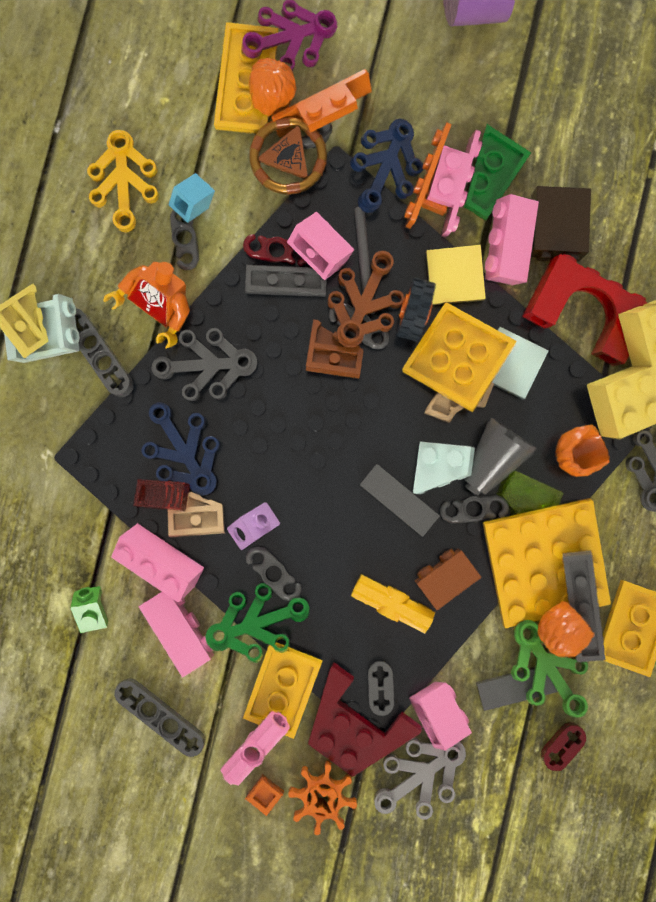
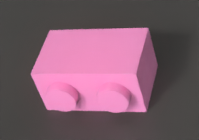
[287,212,354,280]
[409,682,472,751]

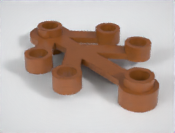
[327,251,404,348]

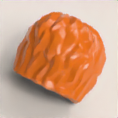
[249,57,296,116]
[555,425,610,477]
[538,601,594,657]

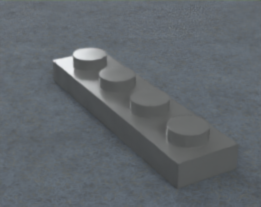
[562,550,606,662]

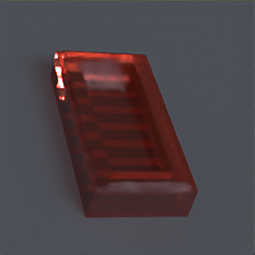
[133,479,190,511]

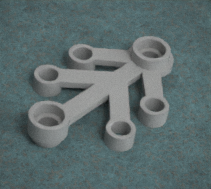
[374,738,466,820]

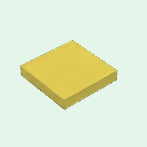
[426,245,486,305]

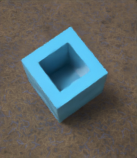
[168,173,215,223]

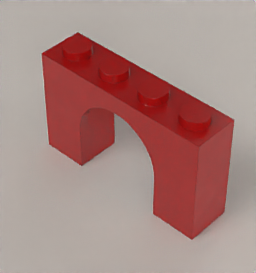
[522,254,647,366]

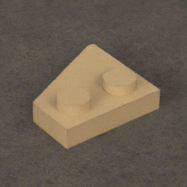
[167,484,225,537]

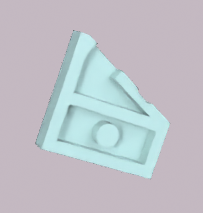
[413,442,475,495]

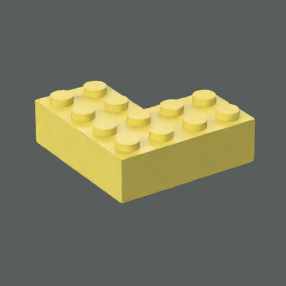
[587,300,656,439]

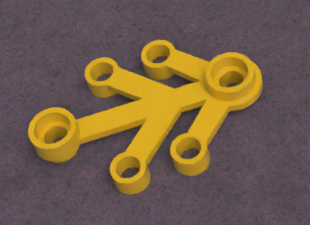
[87,130,159,232]

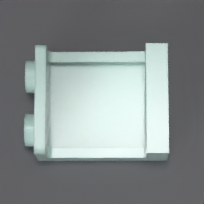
[4,294,80,363]

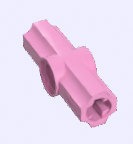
[220,711,290,786]

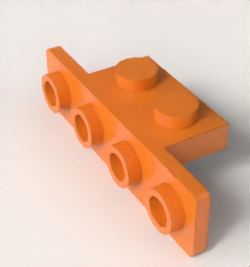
[271,69,372,138]
[404,122,452,229]

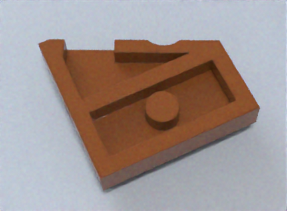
[306,319,363,379]

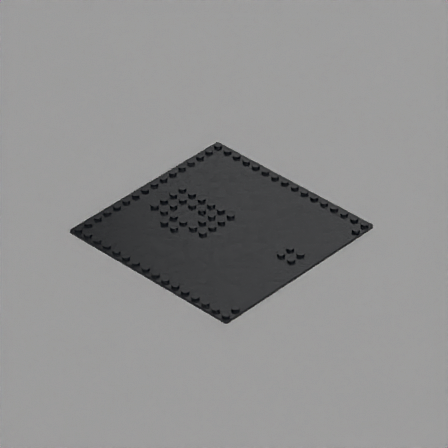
[54,146,653,733]

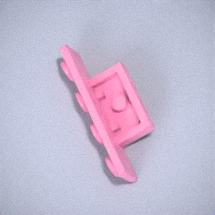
[427,130,482,238]

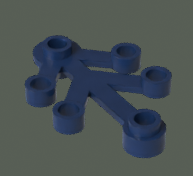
[350,119,423,213]
[142,402,220,496]

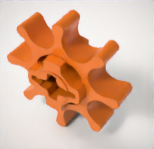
[288,761,357,835]

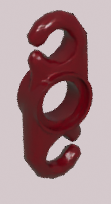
[243,234,307,266]

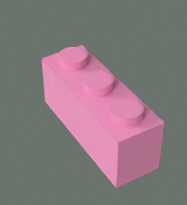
[485,194,539,285]
[111,523,204,603]
[139,592,214,678]

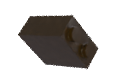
[531,186,591,262]

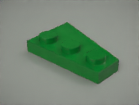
[464,124,531,221]

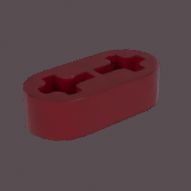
[541,722,587,771]

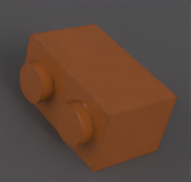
[415,548,482,610]

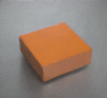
[245,774,284,816]

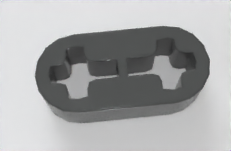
[368,661,394,716]

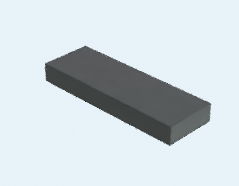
[245,265,326,297]
[360,464,440,537]
[476,667,558,711]

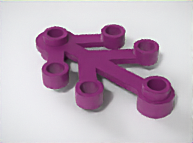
[241,0,337,72]

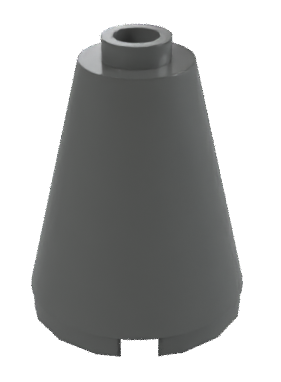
[464,418,536,496]

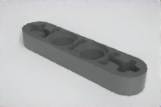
[75,308,133,397]
[114,678,206,757]

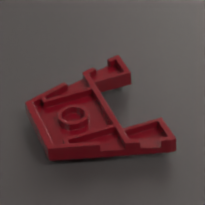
[308,663,422,777]

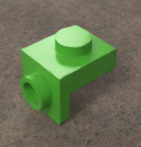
[70,586,108,633]

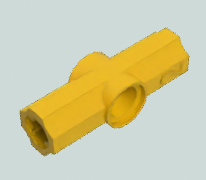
[351,574,435,633]

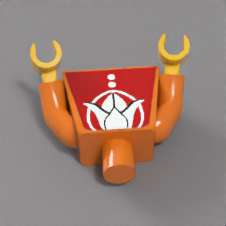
[103,262,190,349]

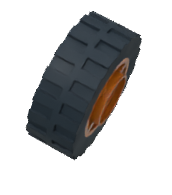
[396,277,436,342]

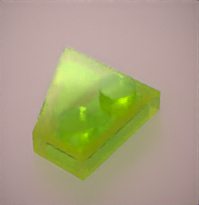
[501,470,564,514]

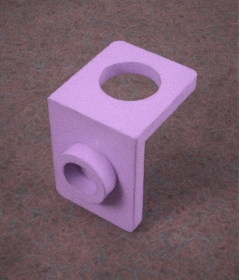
[227,502,280,550]

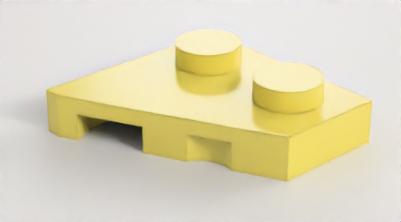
[0,284,49,358]

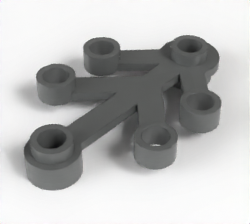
[152,328,257,401]
[625,431,656,512]

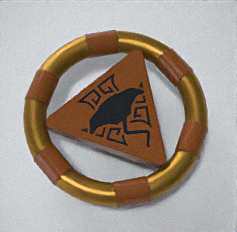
[249,117,327,195]

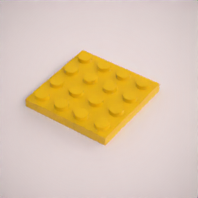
[483,498,611,628]

